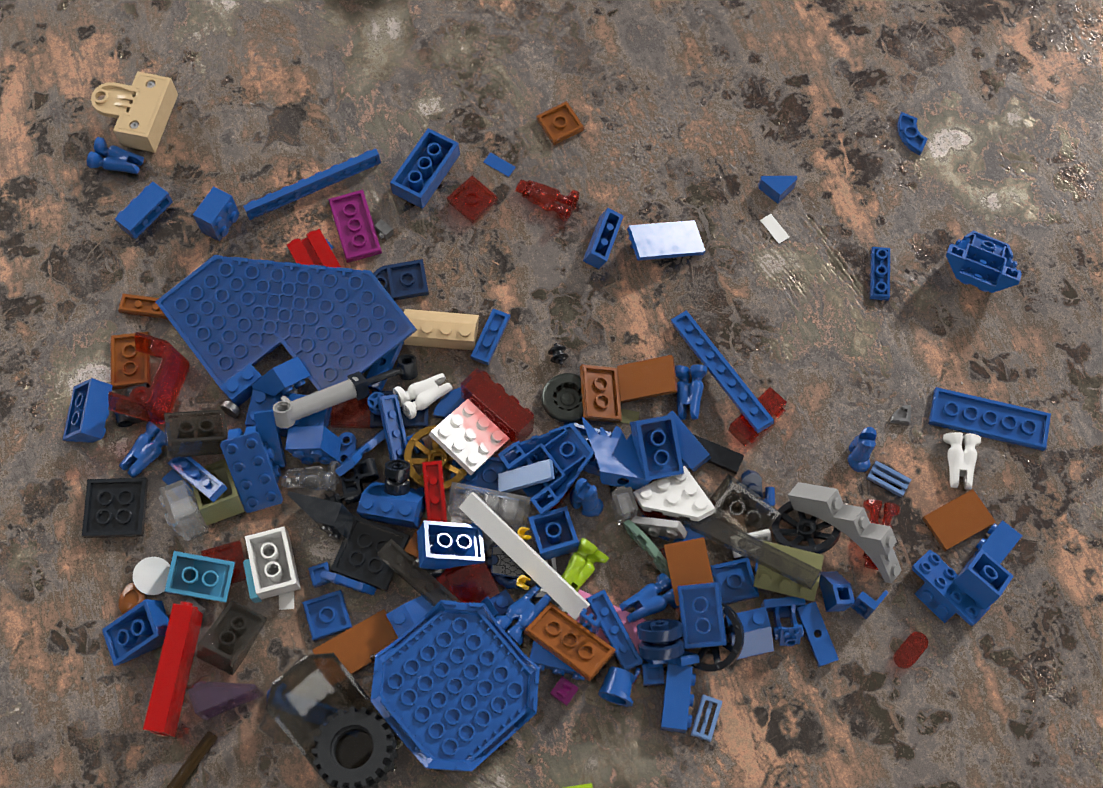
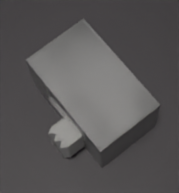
[374,219,394,240]

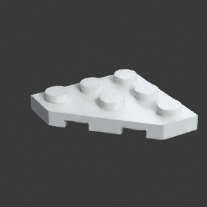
[633,466,716,521]

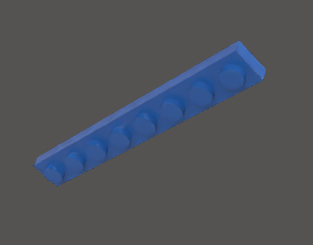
[243,149,381,220]
[671,310,774,433]

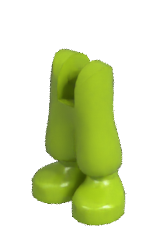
[561,538,609,592]

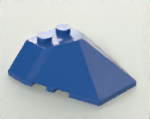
[946,231,1022,293]
[498,423,595,515]

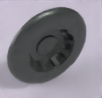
[541,373,584,423]

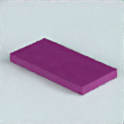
[328,190,382,263]

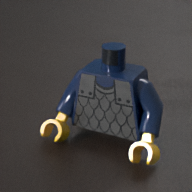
[480,527,531,590]

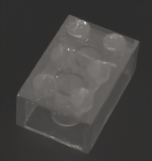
[159,479,209,541]

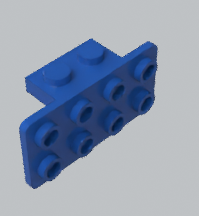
[220,431,283,513]
[911,550,990,626]

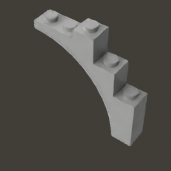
[788,482,902,584]

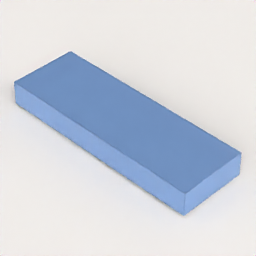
[498,459,555,494]

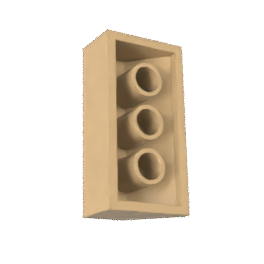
[403,309,479,350]

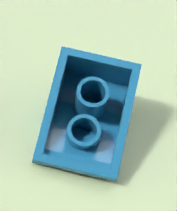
[165,551,235,602]

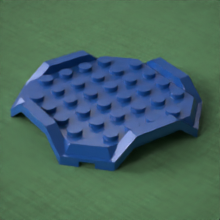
[371,600,540,772]

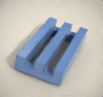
[866,461,912,498]
[690,695,723,742]

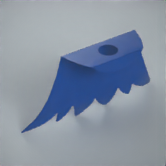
[582,417,652,490]

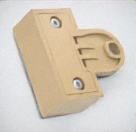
[91,71,178,153]

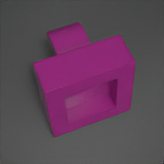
[550,676,579,706]

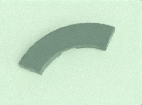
[623,519,671,580]

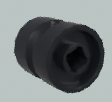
[385,459,410,496]

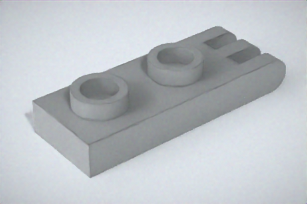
[632,516,687,539]

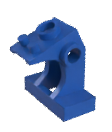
[761,597,805,646]

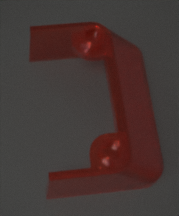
[108,332,190,424]

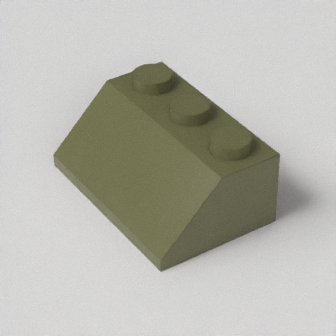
[753,541,824,601]

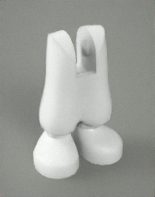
[393,373,453,419]
[943,432,981,489]

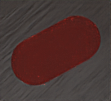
[894,632,928,669]

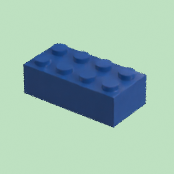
[390,128,460,209]
[245,389,333,437]

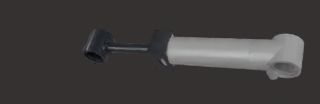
[273,354,418,428]

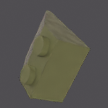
[192,459,245,526]

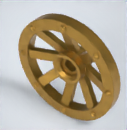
[404,425,468,490]

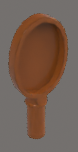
[119,582,147,614]

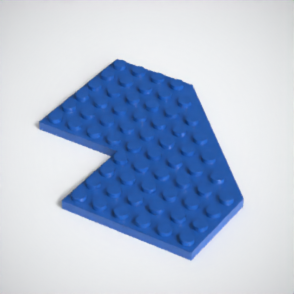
[156,255,417,391]

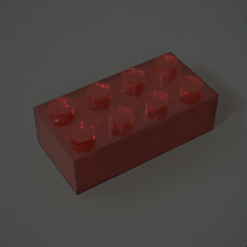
[461,368,534,443]

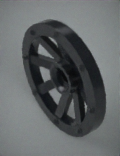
[772,501,841,554]
[678,603,744,672]

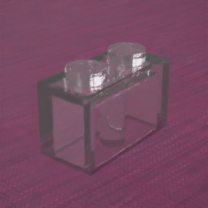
[610,486,638,526]

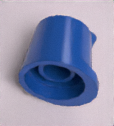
[598,667,641,707]

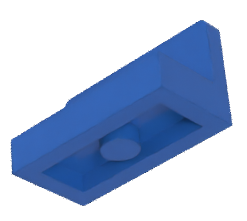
[851,590,889,619]

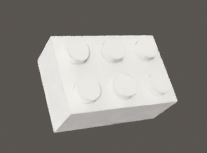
[245,526,301,600]

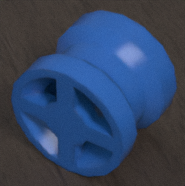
[367,392,385,415]

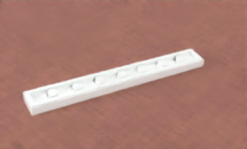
[459,492,590,620]

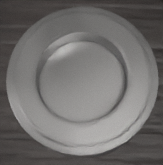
[220,401,240,418]

